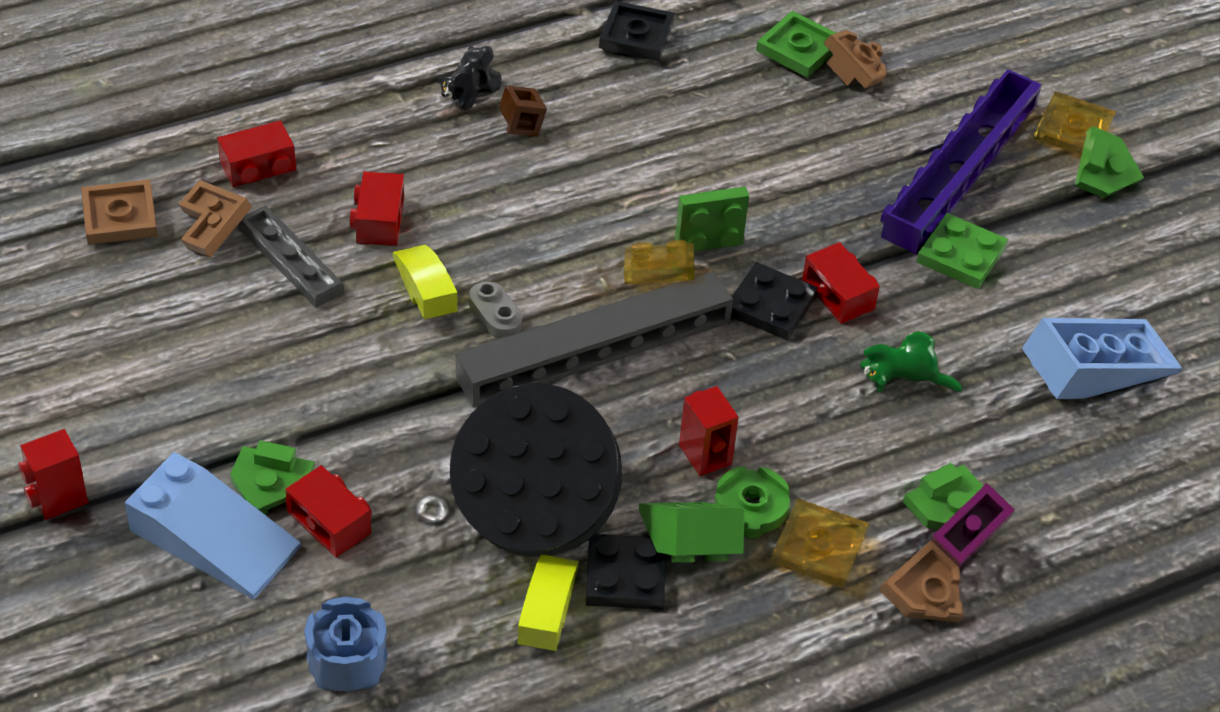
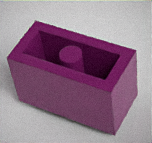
[930,483,1015,568]

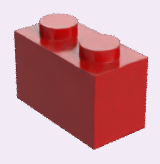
[217,120,296,187]
[350,171,405,246]
[802,242,880,324]
[679,386,739,476]
[18,428,89,520]
[285,465,372,558]

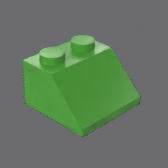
[639,502,744,562]

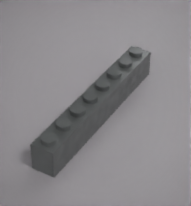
[455,271,733,407]

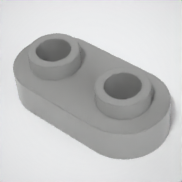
[469,281,522,339]

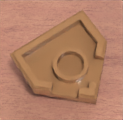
[823,30,887,89]
[878,540,964,623]

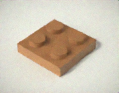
[81,179,158,245]

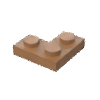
[179,180,252,258]

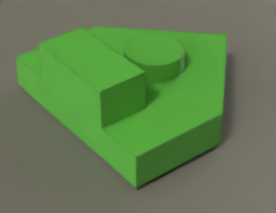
[1075,126,1144,198]
[230,440,315,515]
[903,463,983,530]

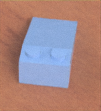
[1022,318,1183,399]
[125,452,301,600]

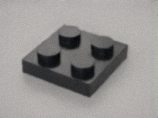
[599,1,675,61]
[731,262,818,341]
[586,534,666,610]

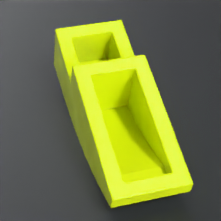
[393,244,457,319]
[517,554,579,651]

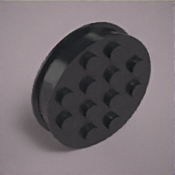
[450,384,623,557]

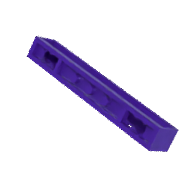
[880,69,1042,254]

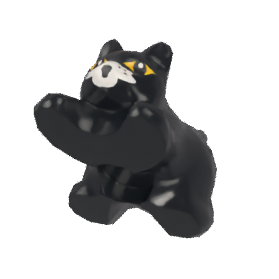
[436,46,502,111]

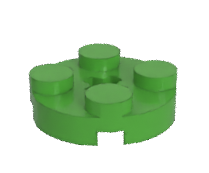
[714,466,790,539]

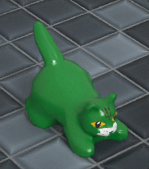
[860,331,963,393]

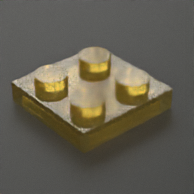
[1034,91,1116,155]
[624,240,695,285]
[771,498,869,589]

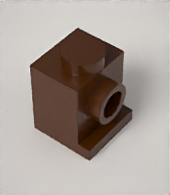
[499,86,547,137]

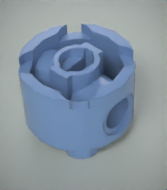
[304,597,388,692]

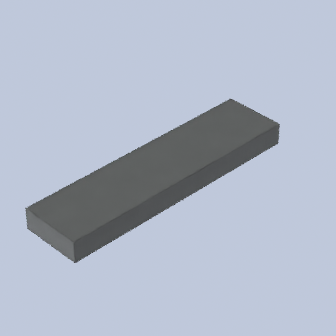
[238,205,345,308]

